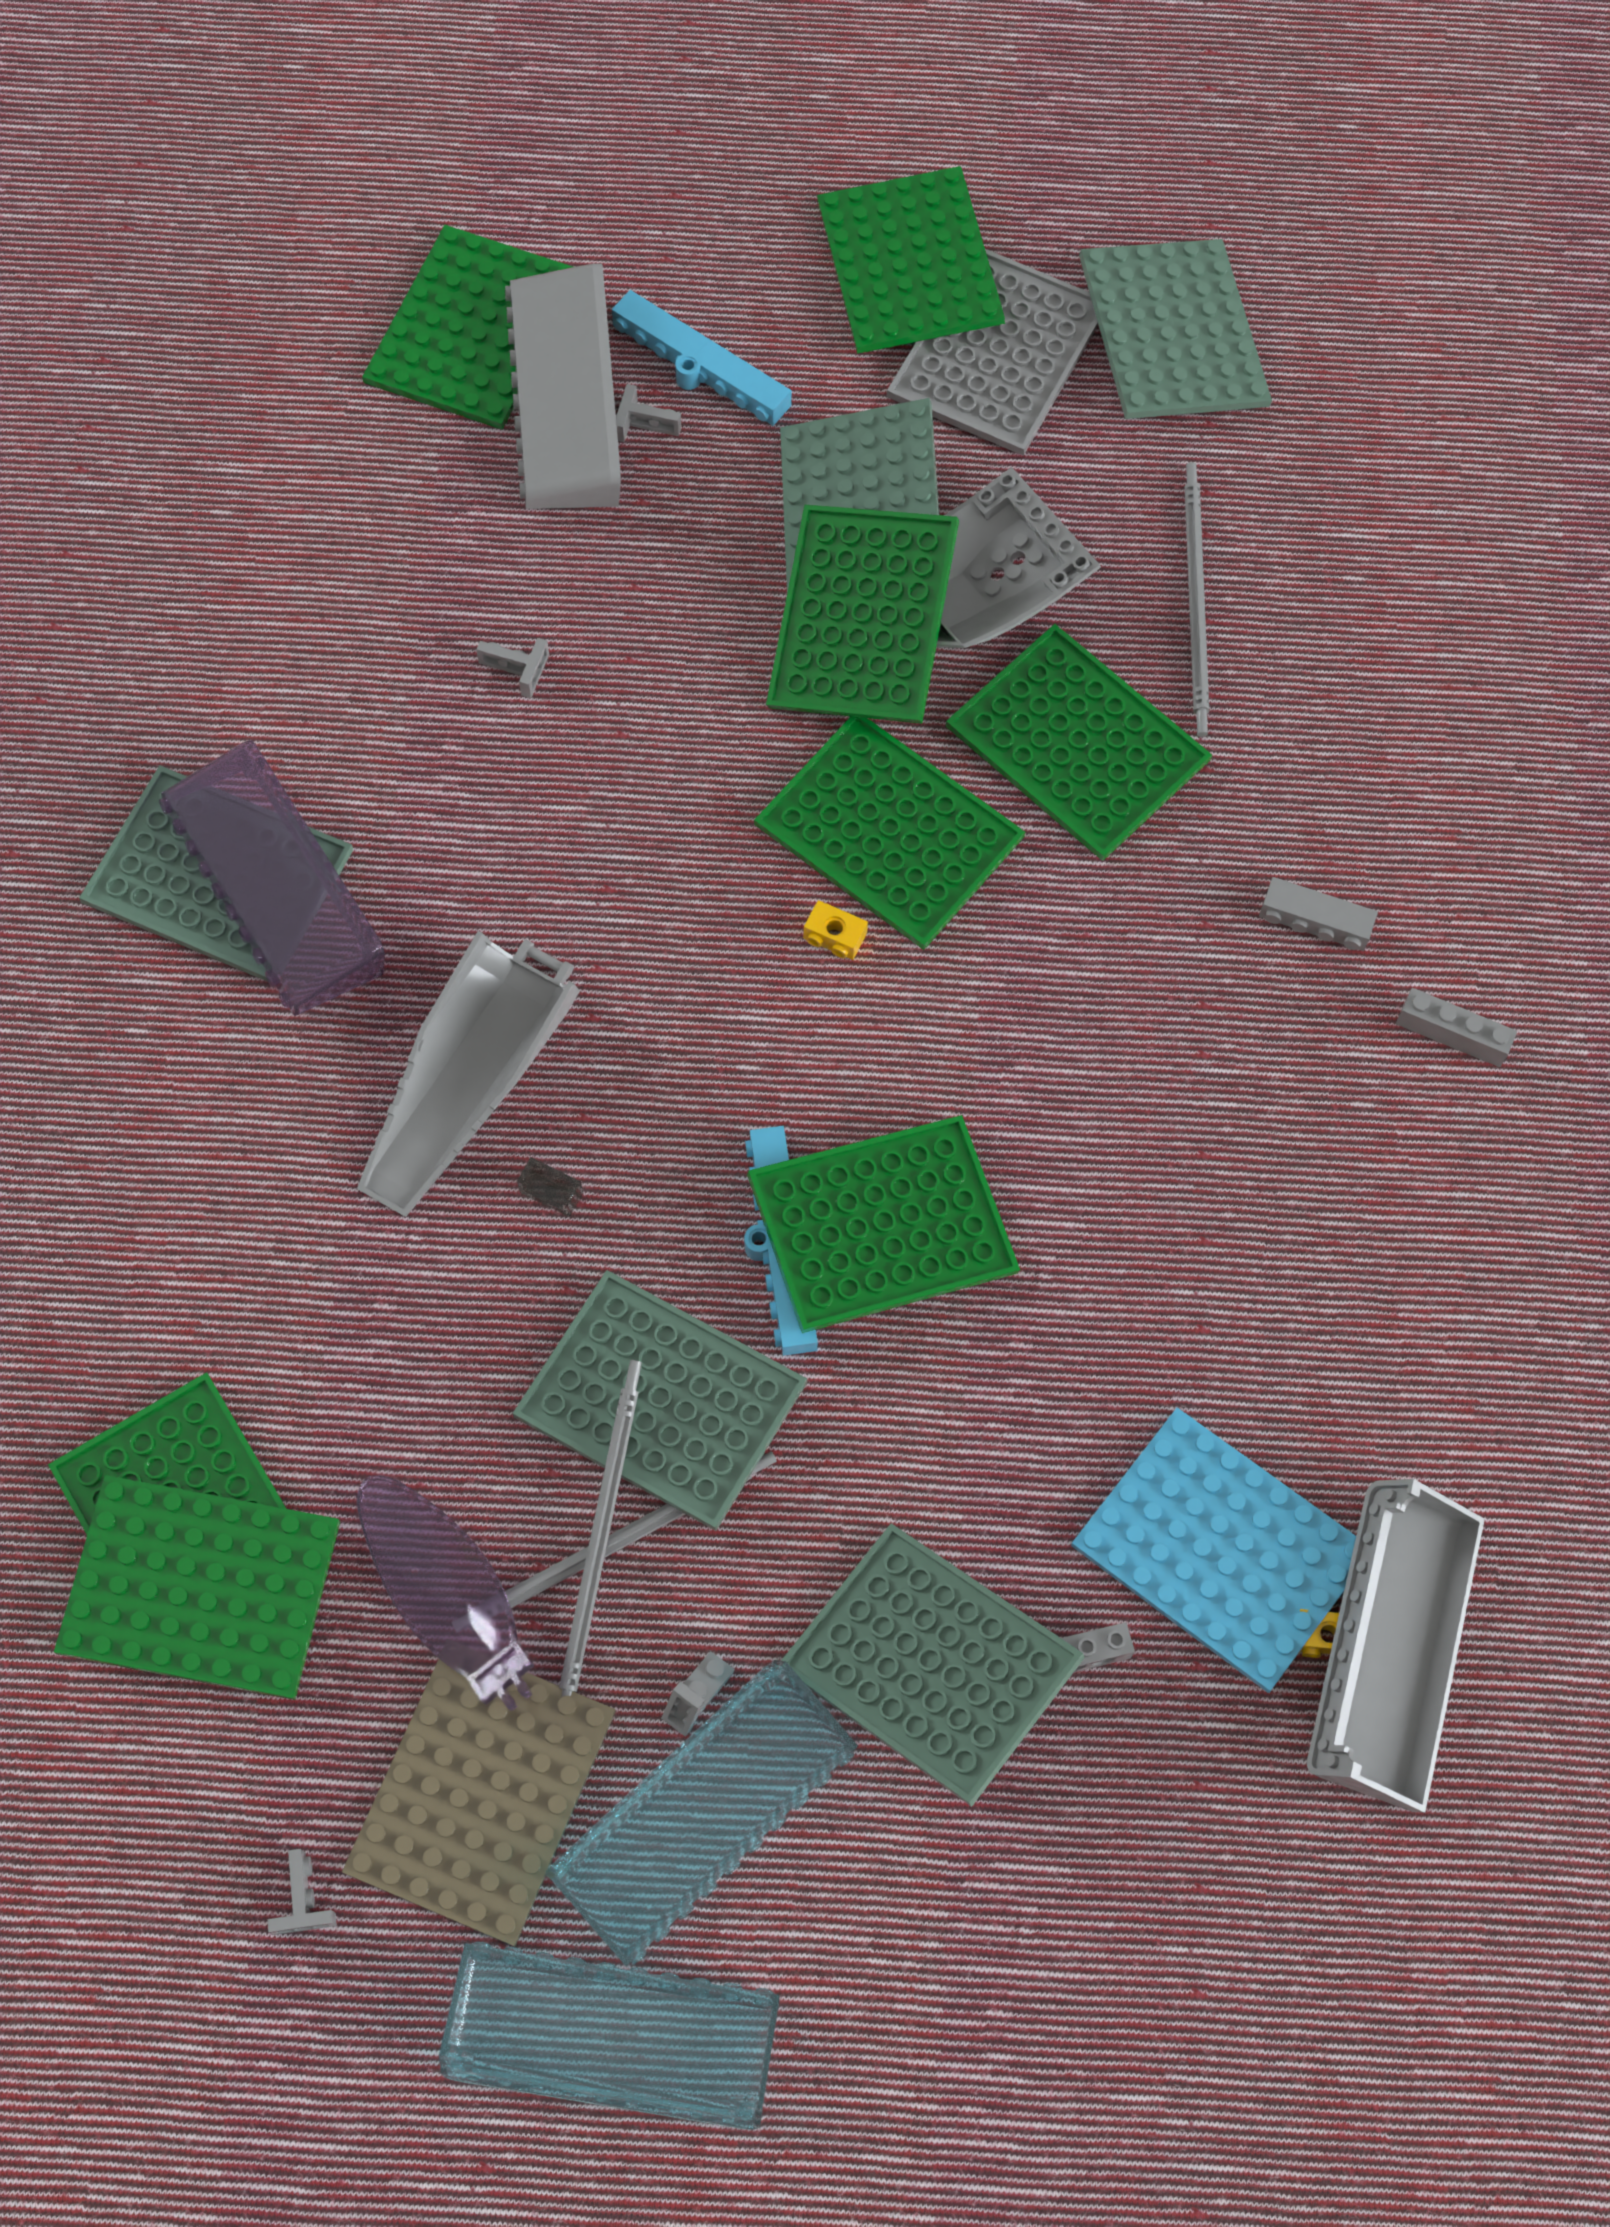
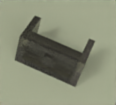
[517,1157,583,1217]

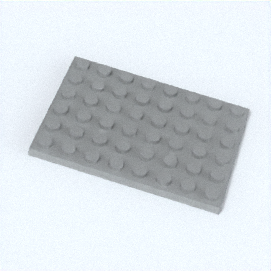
[886,249,1098,456]

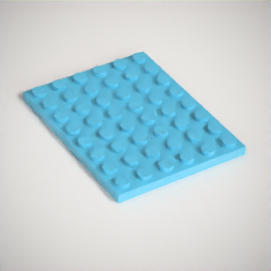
[1071,1408,1356,1693]

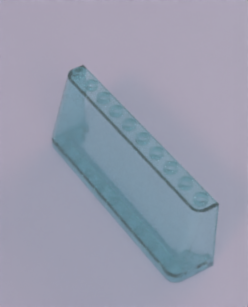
[545,1660,858,1966]
[439,1942,780,2130]

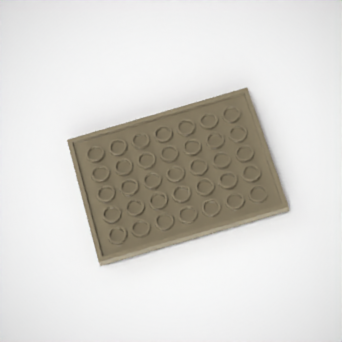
[342,1640,616,1947]

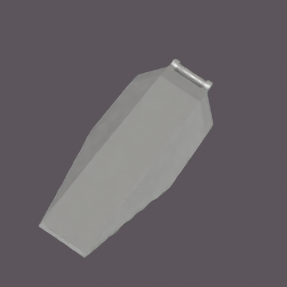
[357,931,580,1217]

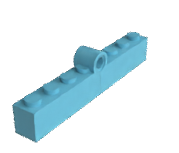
[612,290,792,426]
[744,1126,818,1356]

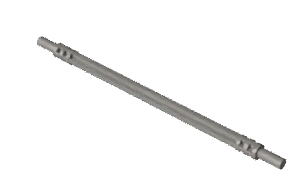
[1184,462,1210,737]
[559,1360,642,1697]
[452,1451,777,1634]

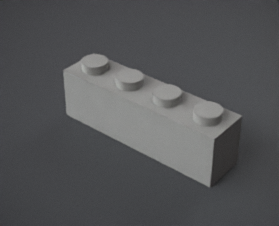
[1259,877,1378,951]
[1396,988,1518,1067]

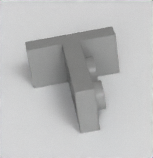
[616,384,681,442]
[476,638,549,698]
[661,1651,735,1737]
[267,1849,337,1935]

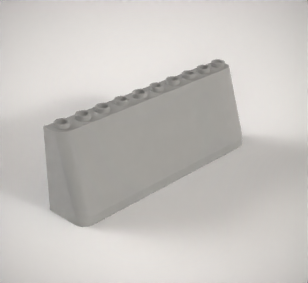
[505,263,621,509]
[1307,1479,1485,1813]

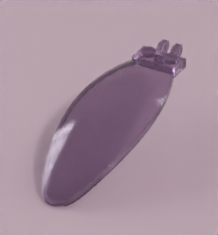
[357,1475,535,1711]

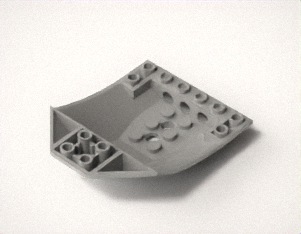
[936,467,1101,648]

